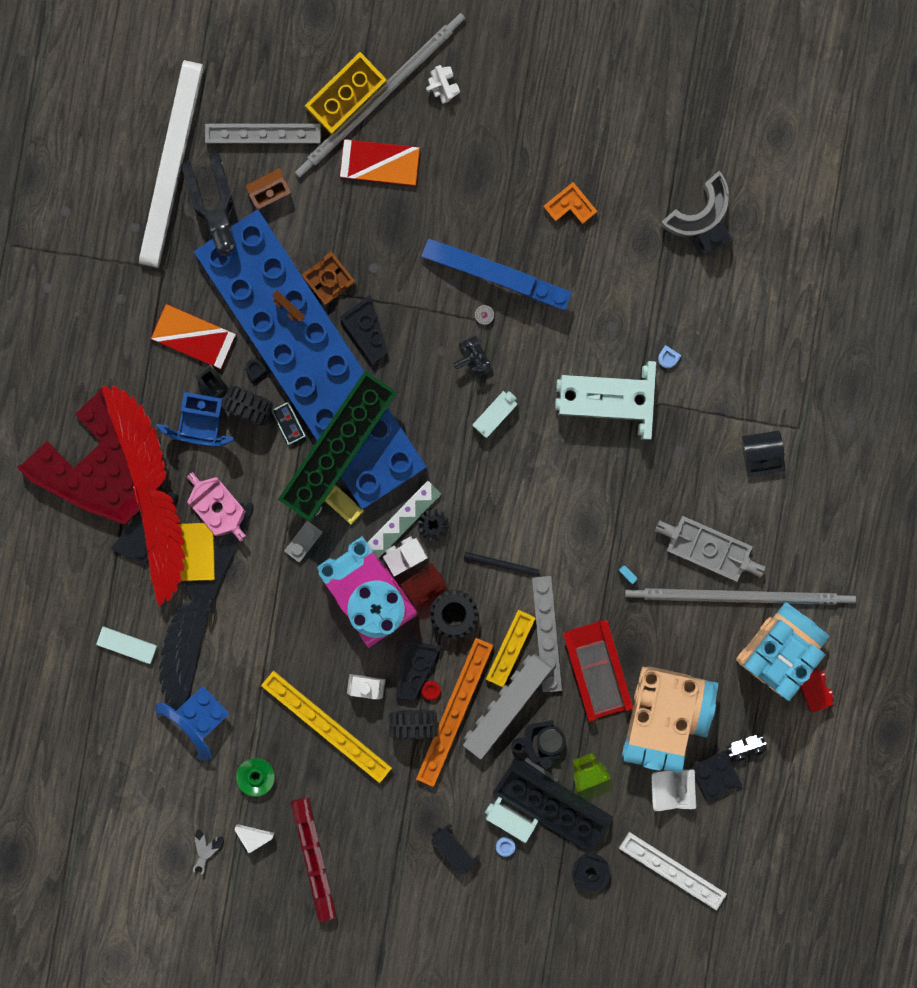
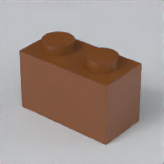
[246,168,291,209]

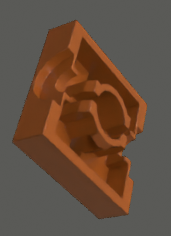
[302,251,355,306]

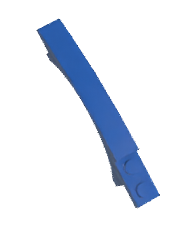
[421,239,572,311]

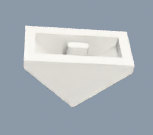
[235,824,274,853]

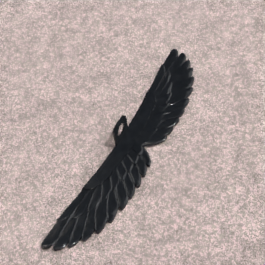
[158,502,253,711]

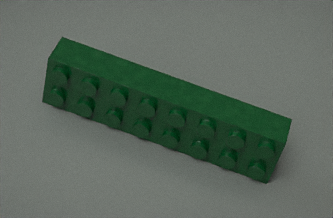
[278,370,398,522]

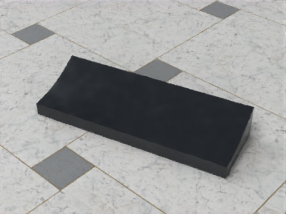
[493,757,613,853]

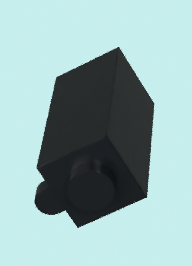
[431,823,480,876]

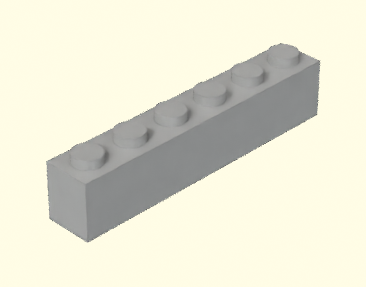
[463,653,553,759]

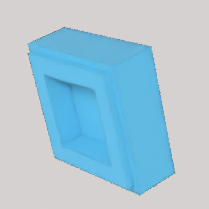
[618,565,637,584]

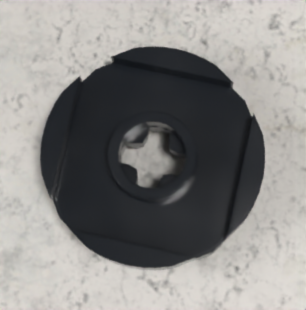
[572,853,610,892]

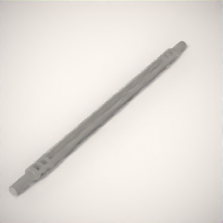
[295,13,466,177]
[625,588,856,605]

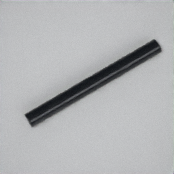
[464,552,539,577]

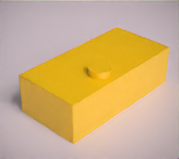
[304,52,387,134]

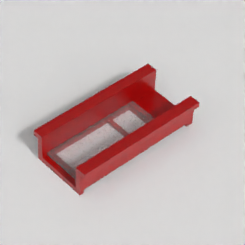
[563,620,633,722]

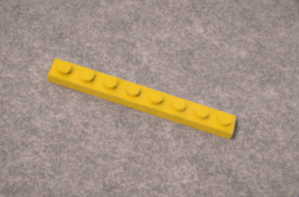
[261,671,392,783]

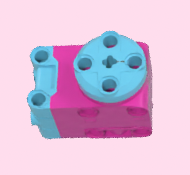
[316,536,418,648]

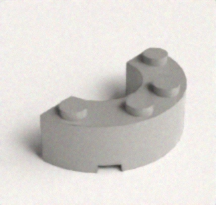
[660,171,729,237]

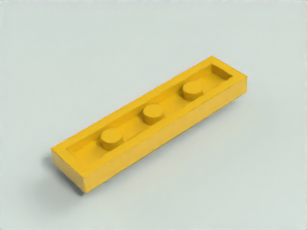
[486,610,535,687]

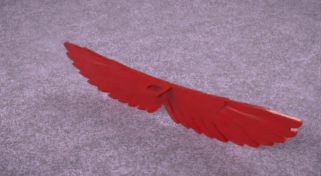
[102,386,185,605]

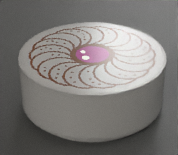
[475,305,494,325]

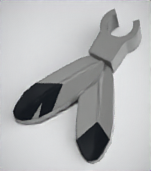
[193,829,224,875]

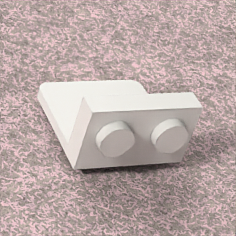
[652,769,696,811]

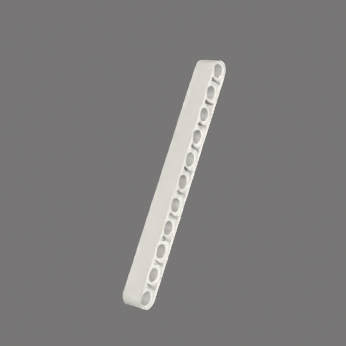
[139,60,203,268]

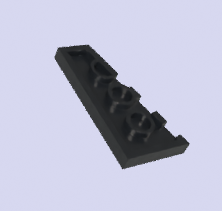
[111,487,177,564]

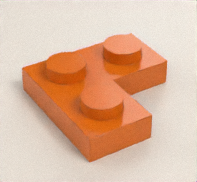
[543,182,597,224]

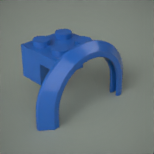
[157,392,234,447]
[155,686,229,761]

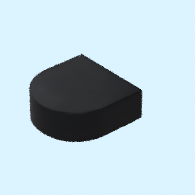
[245,359,269,382]

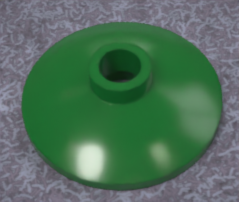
[236,758,275,796]

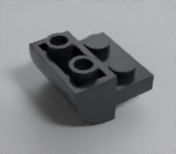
[741,431,786,477]

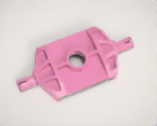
[187,472,246,541]

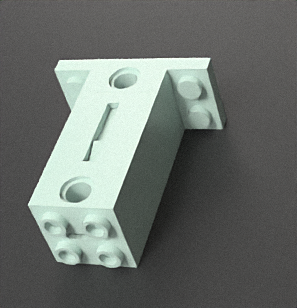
[555,361,656,440]

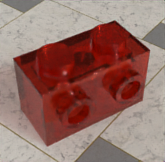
[401,563,447,607]

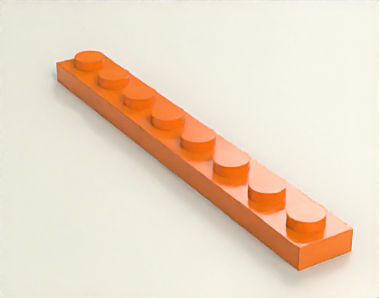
[416,638,493,787]

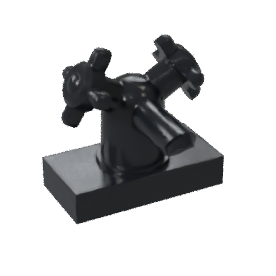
[453,335,493,378]

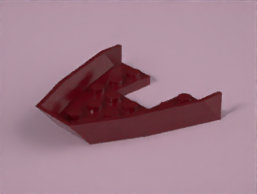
[17,388,140,525]

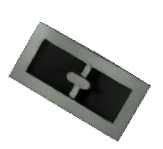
[194,364,229,398]

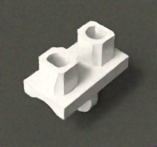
[426,65,460,104]

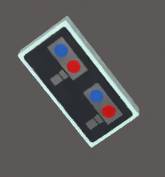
[272,402,306,445]

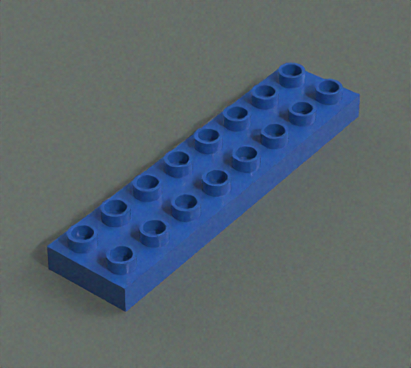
[193,209,427,509]

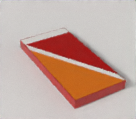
[340,139,420,186]
[151,304,237,369]

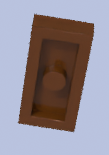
[272,290,306,323]

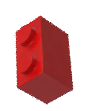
[800,668,834,713]

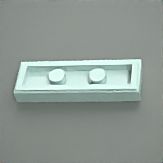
[96,626,157,664]

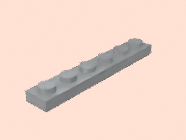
[205,124,321,144]
[532,576,562,692]

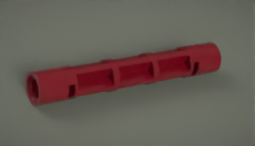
[290,797,337,922]

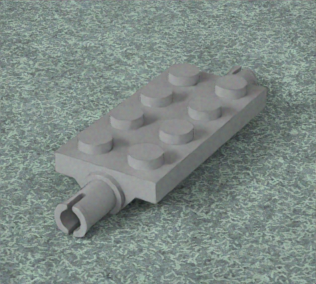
[655,516,765,582]

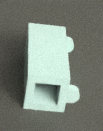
[472,391,517,438]
[485,797,538,843]

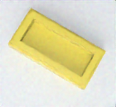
[325,485,364,524]

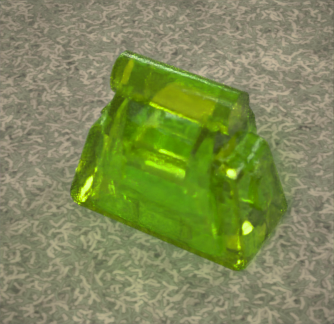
[572,752,611,792]

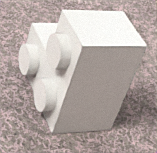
[383,536,428,576]

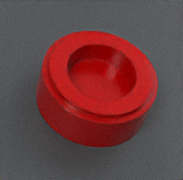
[421,681,441,700]

